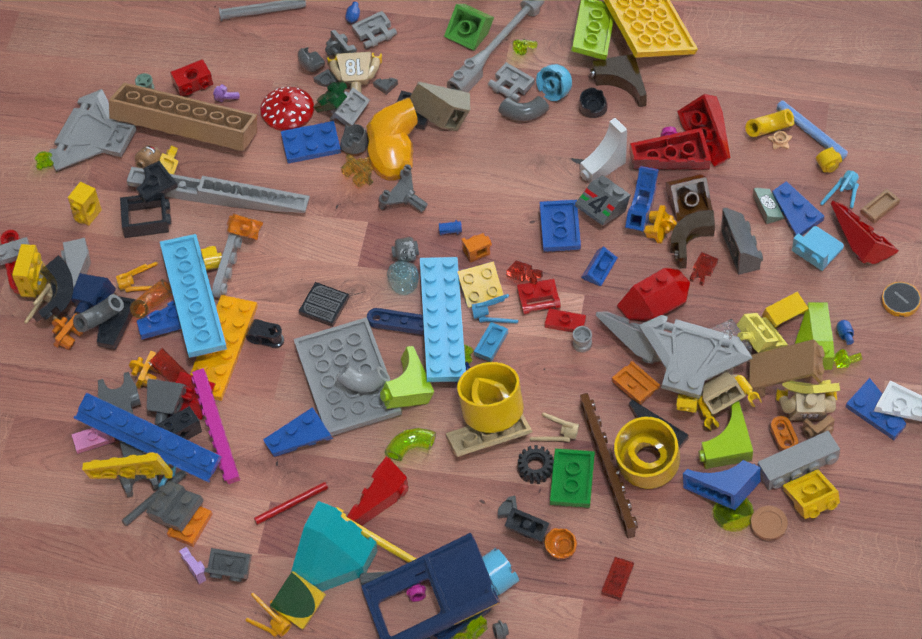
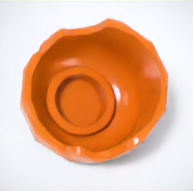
[544,528,577,559]

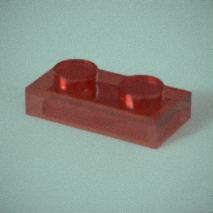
[148,348,188,383]

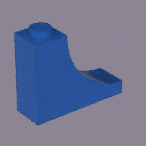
[683,460,761,510]

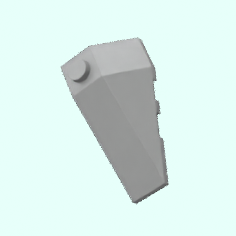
[596,311,660,364]

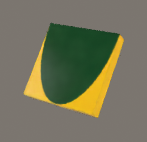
[270,571,326,630]

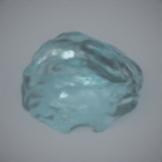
[387,261,419,295]

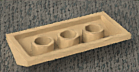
[446,414,532,457]

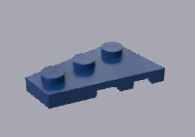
[772,181,825,237]
[137,301,181,339]
[845,378,906,440]
[263,407,333,457]

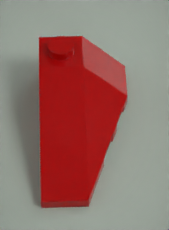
[677,94,731,167]
[830,200,899,264]

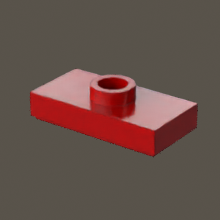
[545,308,586,333]

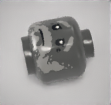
[391,237,419,263]

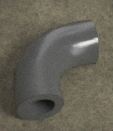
[498,96,549,121]
[73,294,124,332]

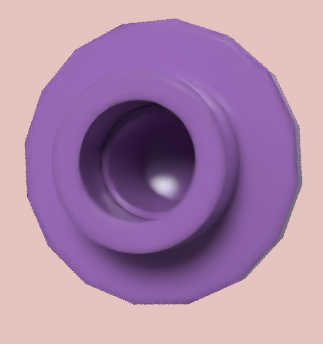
[213,84,240,102]

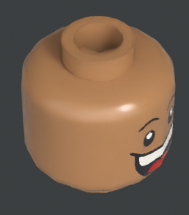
[135,145,161,169]

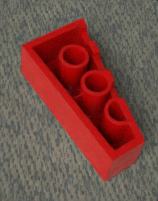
[629,128,711,170]

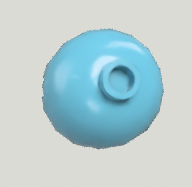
[536,64,572,101]

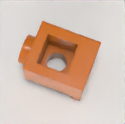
[461,233,492,263]

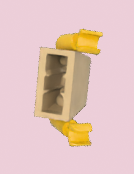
[698,371,762,431]

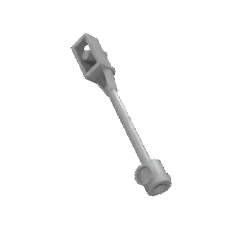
[447,0,545,93]

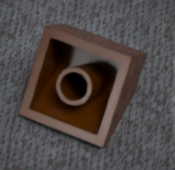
[665,174,713,221]

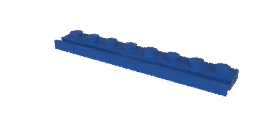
[74,393,222,483]

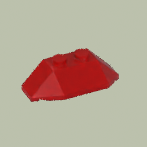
[617,268,690,321]

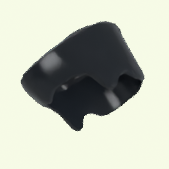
[579,87,608,118]

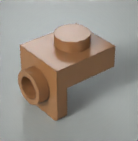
[802,415,835,439]

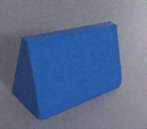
[581,246,618,286]

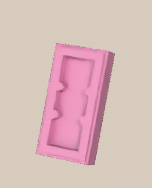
[72,428,115,454]

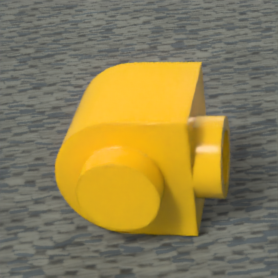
[816,147,842,173]
[201,246,222,271]

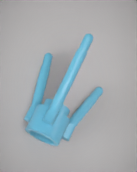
[820,170,859,208]

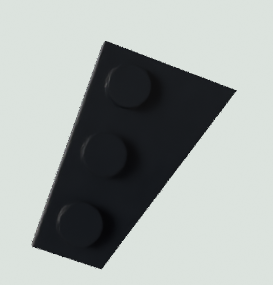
[97,296,138,350]

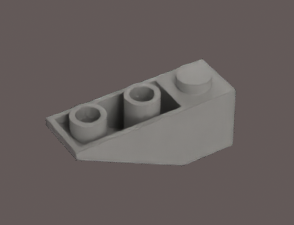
[61,238,91,288]

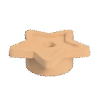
[768,130,792,149]

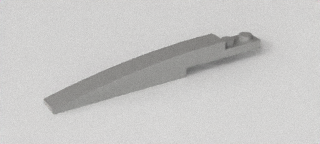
[127,167,310,213]

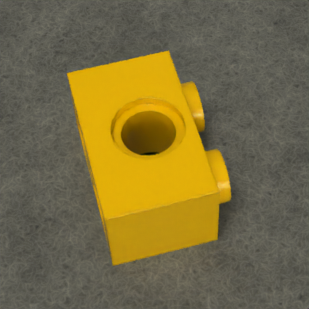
[67,182,102,226]

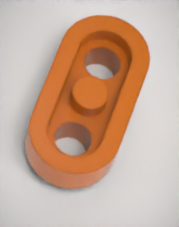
[771,416,798,451]

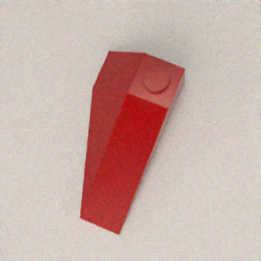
[347,456,409,526]

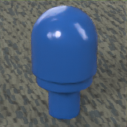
[345,2,360,23]
[836,320,854,345]

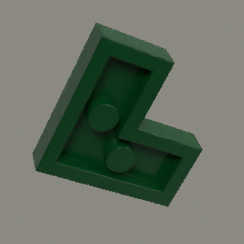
[313,81,348,112]

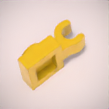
[159,145,179,174]

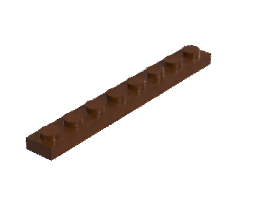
[580,393,638,539]

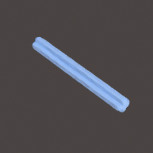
[777,101,848,160]

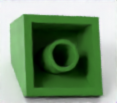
[444,4,494,50]

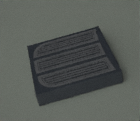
[298,282,350,327]

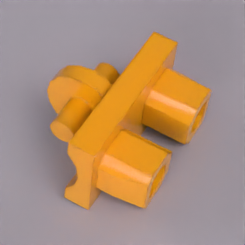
[644,205,677,243]
[129,351,163,389]

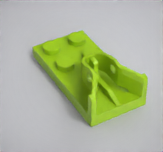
[571,0,614,60]

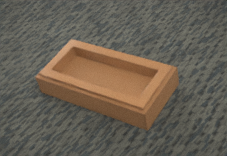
[860,189,900,224]

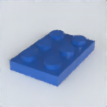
[281,121,341,164]
[540,199,581,252]

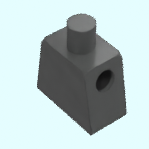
[147,379,188,425]

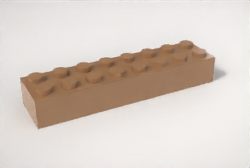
[109,83,257,151]

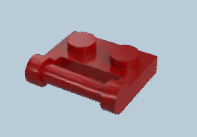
[517,279,561,315]

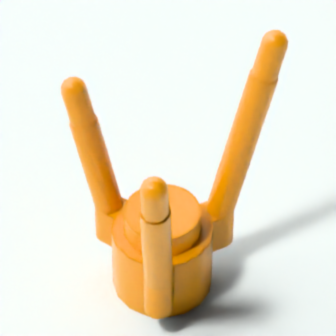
[116,262,160,293]
[245,593,292,637]

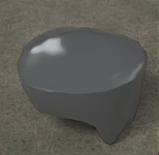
[340,124,369,154]

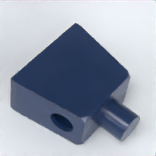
[71,273,116,314]

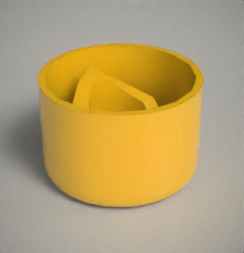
[457,362,524,433]
[614,417,680,489]

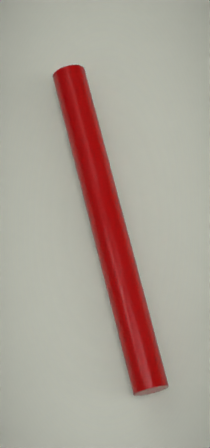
[254,482,328,525]

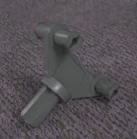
[378,164,428,212]

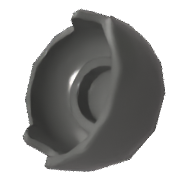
[297,47,325,72]

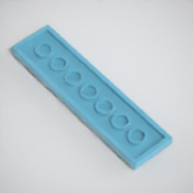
[160,234,227,358]
[420,257,466,382]

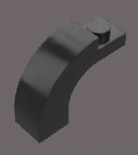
[33,255,73,322]

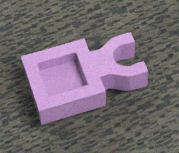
[179,547,206,584]

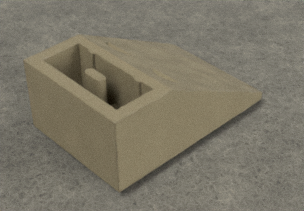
[409,82,470,131]

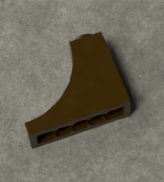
[590,54,647,107]

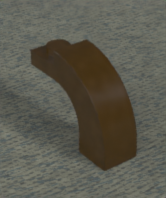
[670,210,715,269]

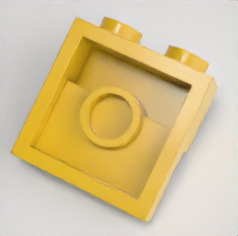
[783,469,840,519]

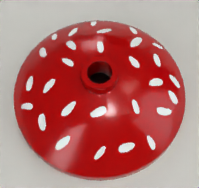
[260,86,314,131]

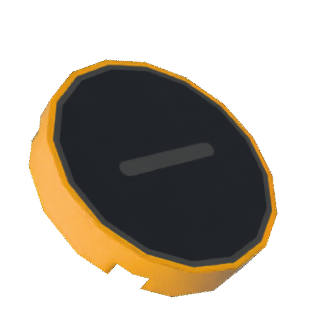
[882,282,921,317]

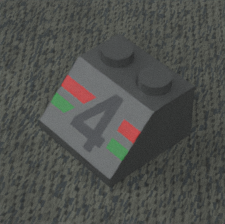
[575,175,631,226]

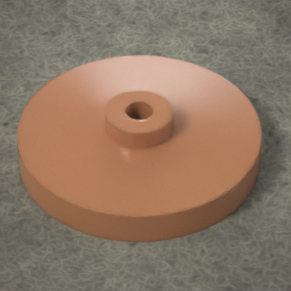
[751,506,788,541]

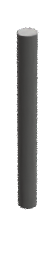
[121,470,187,526]

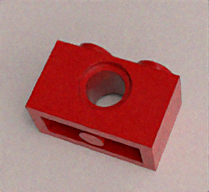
[170,59,213,97]

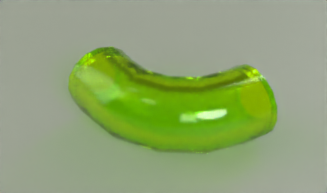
[384,428,436,461]

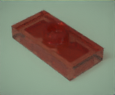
[601,557,634,601]

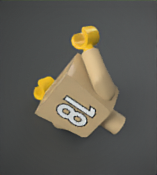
[327,52,382,93]
[776,388,837,421]

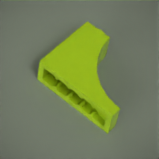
[380,346,434,409]
[698,400,753,469]

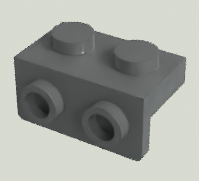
[204,548,252,582]

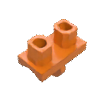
[227,213,263,240]
[52,313,83,350]

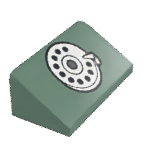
[753,188,784,224]

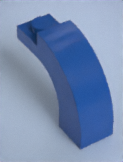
[625,166,659,231]

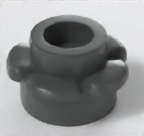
[492,620,509,639]

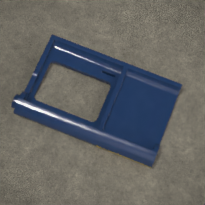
[361,532,500,639]

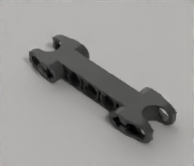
[98,372,159,498]

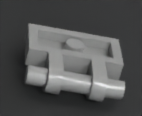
[352,11,397,49]
[488,62,535,102]

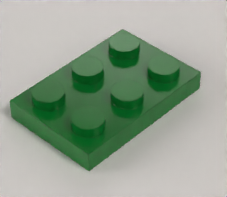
[550,448,595,508]

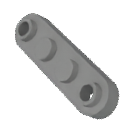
[212,233,242,298]

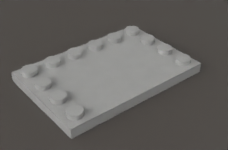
[293,317,402,436]

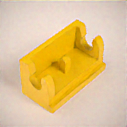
[762,291,809,328]

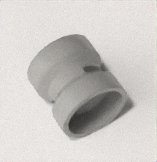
[573,326,592,353]

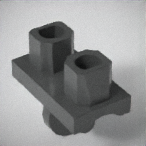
[325,30,357,56]

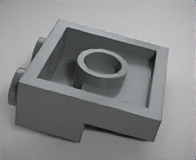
[146,481,204,532]

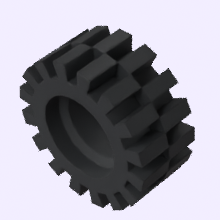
[518,445,554,484]

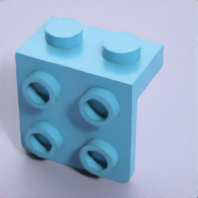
[792,226,844,271]

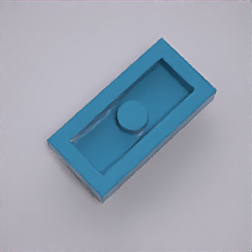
[474,322,508,362]

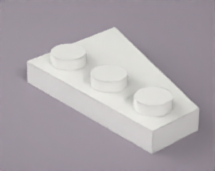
[874,381,922,422]

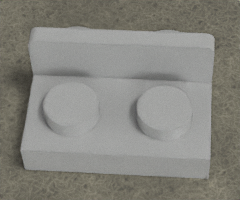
[330,88,370,126]

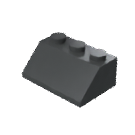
[721,208,763,275]

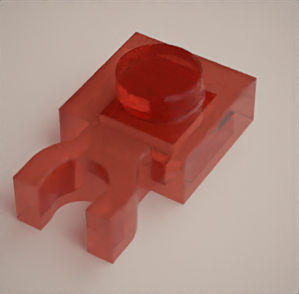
[690,252,719,286]
[506,260,543,285]

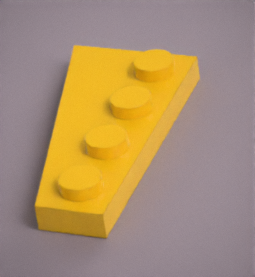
[82,452,173,479]

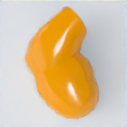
[366,98,418,181]

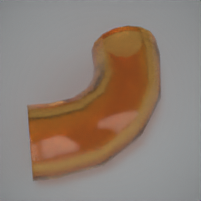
[130,279,172,318]

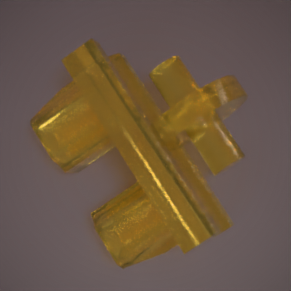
[341,154,374,187]

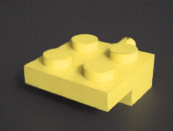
[737,313,788,353]

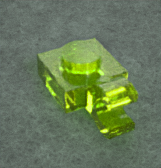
[453,616,488,639]

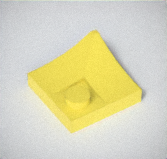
[782,380,840,394]

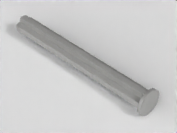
[219,0,306,21]

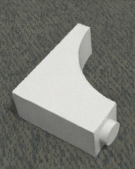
[580,118,627,183]

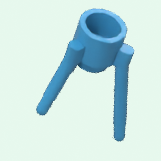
[472,294,519,323]

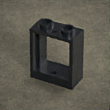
[120,195,172,238]

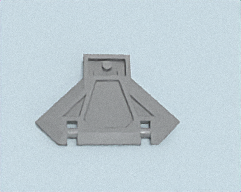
[48,89,136,171]
[639,315,752,399]

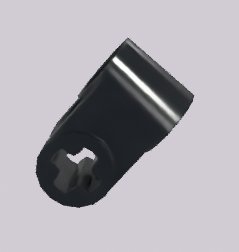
[245,319,285,348]

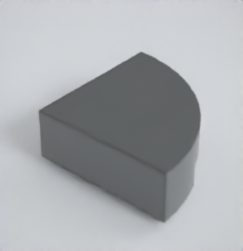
[313,69,338,87]
[373,78,398,95]
[498,495,517,519]

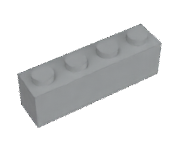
[757,431,840,490]

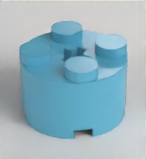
[483,548,520,596]

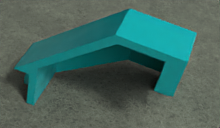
[291,501,378,592]

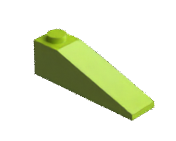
[795,302,835,370]

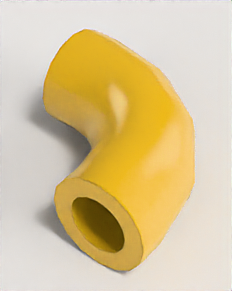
[745,109,794,137]

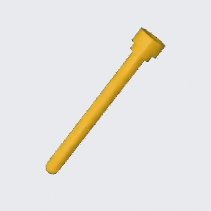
[336,507,416,563]

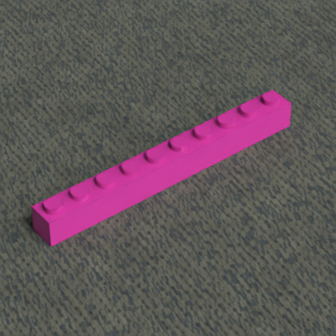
[191,368,240,484]

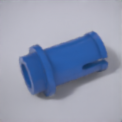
[439,220,462,235]

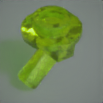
[512,39,538,55]
[834,349,863,368]

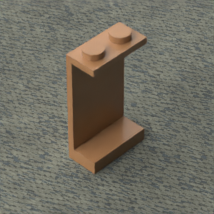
[749,339,825,397]

